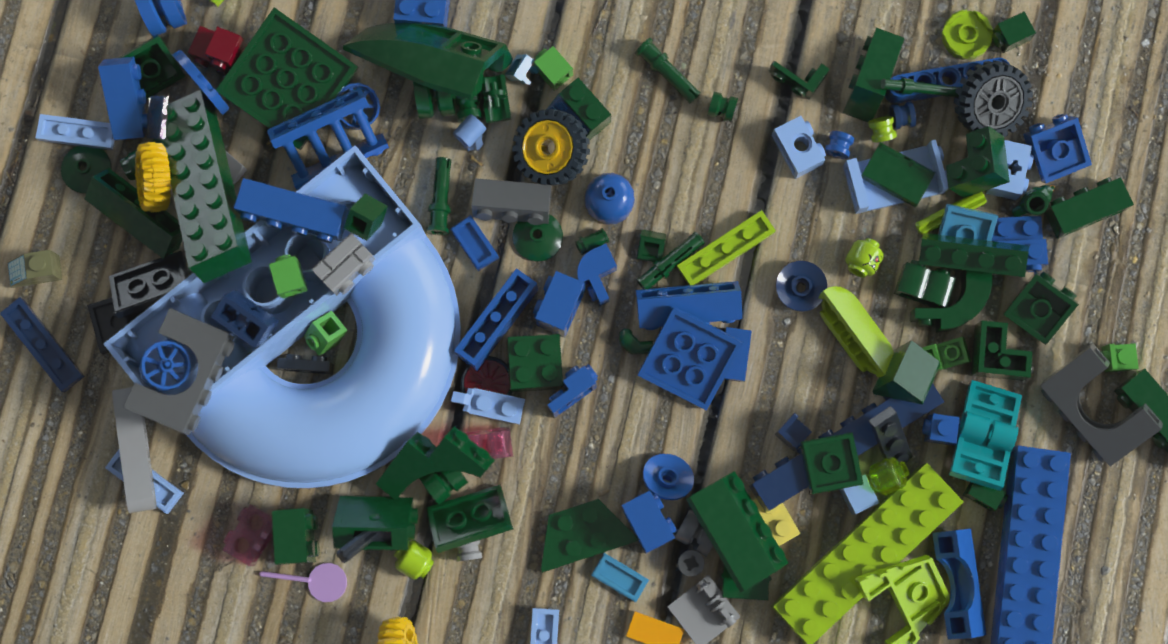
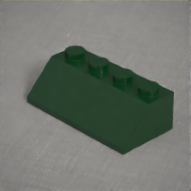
[686,471,789,593]

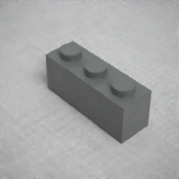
[471,178,551,225]

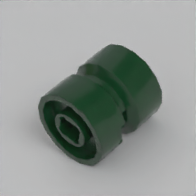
[419,471,469,505]

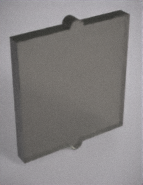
[146,96,168,139]

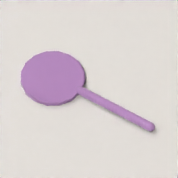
[259,563,347,602]

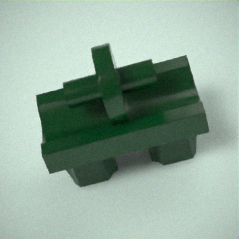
[482,74,512,123]

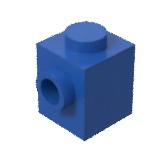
[922,413,960,446]

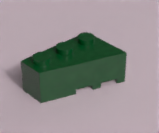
[843,27,905,123]

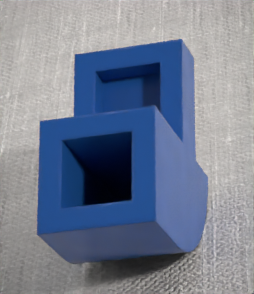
[577,244,617,306]

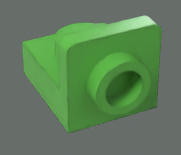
[1100,343,1139,372]

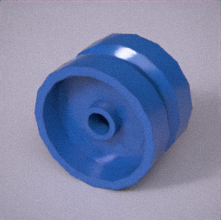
[135,0,187,37]

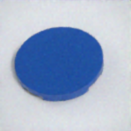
[172,50,229,115]

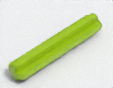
[915,192,987,235]

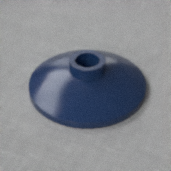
[776,261,827,312]

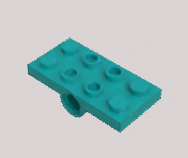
[949,380,1022,491]

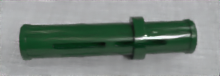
[636,231,705,290]

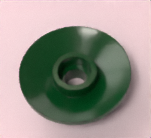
[61,146,112,194]
[512,215,563,262]

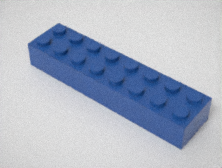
[990,445,1071,644]

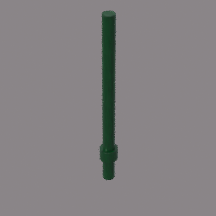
[881,78,995,101]

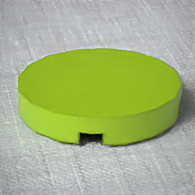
[942,10,993,60]

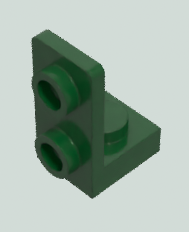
[769,61,830,100]

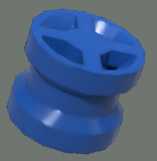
[825,131,855,159]

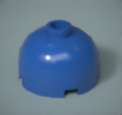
[584,173,635,225]

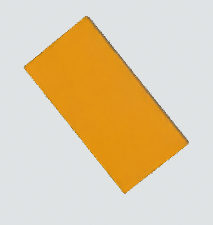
[626,611,684,644]

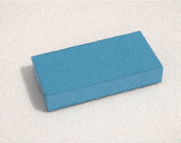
[591,553,649,602]

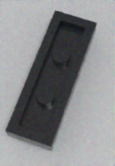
[869,406,913,471]

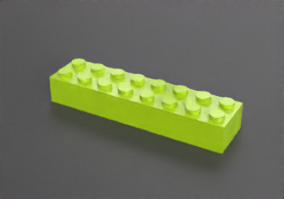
[770,463,964,644]

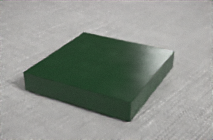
[800,432,864,495]

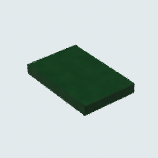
[426,484,513,553]

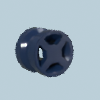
[890,102,916,130]

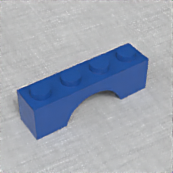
[932,529,987,640]

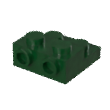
[1004,271,1079,345]

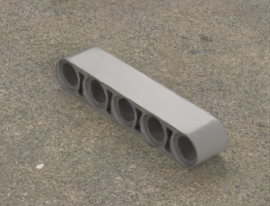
[112,387,157,513]

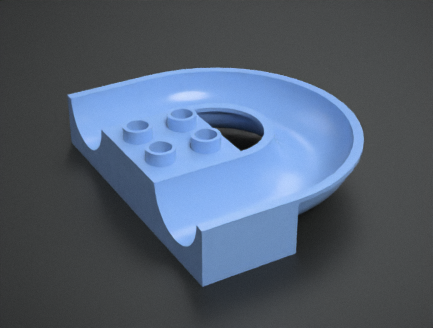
[104,146,461,488]

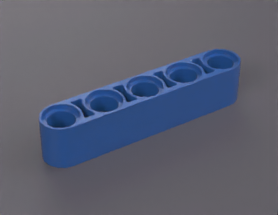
[885,58,1009,104]

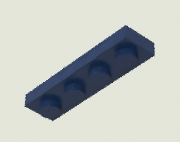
[0,297,85,393]

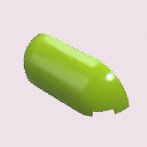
[819,286,894,377]

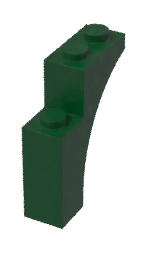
[376,427,495,501]

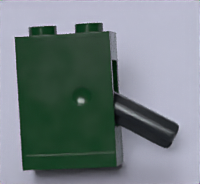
[332,496,418,563]

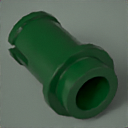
[575,228,609,255]

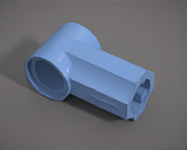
[453,114,487,151]

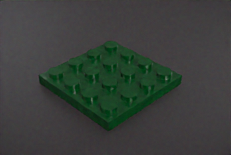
[216,7,359,150]

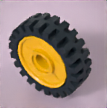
[512,109,590,185]

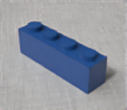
[234,178,349,243]
[454,268,538,371]
[636,281,742,330]

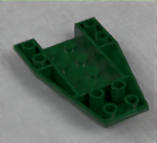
[343,23,513,100]

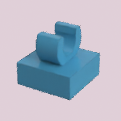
[505,54,538,85]

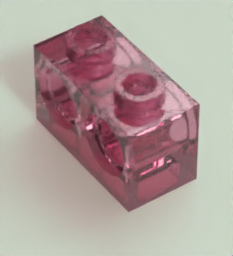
[464,426,513,459]
[223,504,273,566]

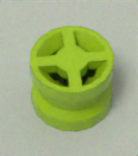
[868,116,897,143]

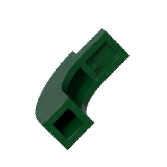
[910,270,992,333]

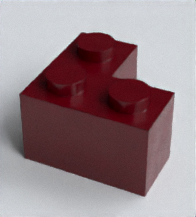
[188,26,247,76]

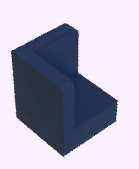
[775,413,812,452]

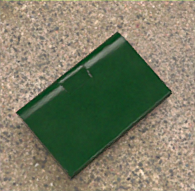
[861,142,936,208]

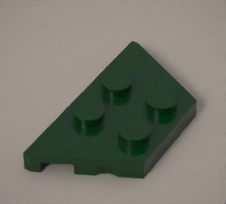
[541,499,638,573]

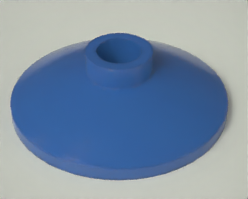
[643,454,694,500]

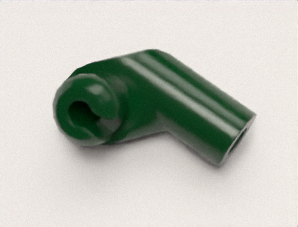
[618,328,653,355]

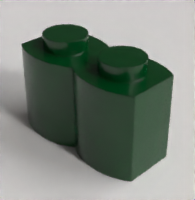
[894,260,955,308]

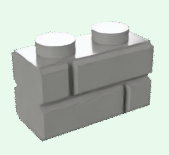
[312,233,376,296]

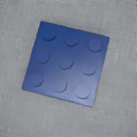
[638,306,743,411]

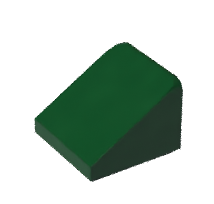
[636,230,666,262]

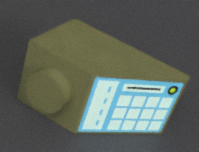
[8,250,62,288]

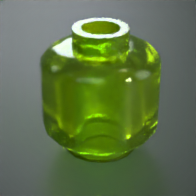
[867,457,909,496]

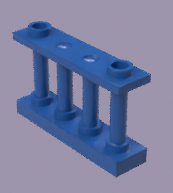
[267,87,389,190]

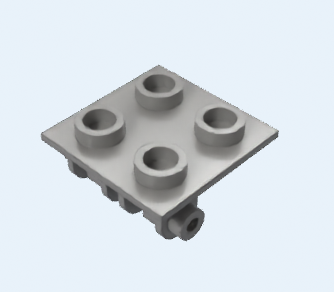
[667,575,740,644]

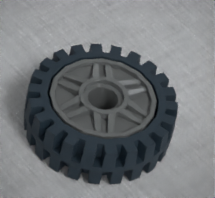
[954,60,1033,137]

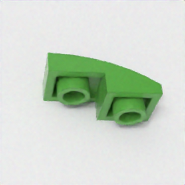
[923,337,971,371]

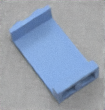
[843,139,949,214]

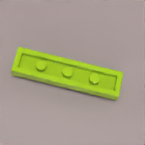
[677,210,776,285]

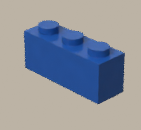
[98,57,151,140]

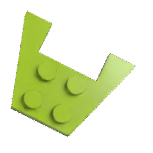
[854,555,950,644]

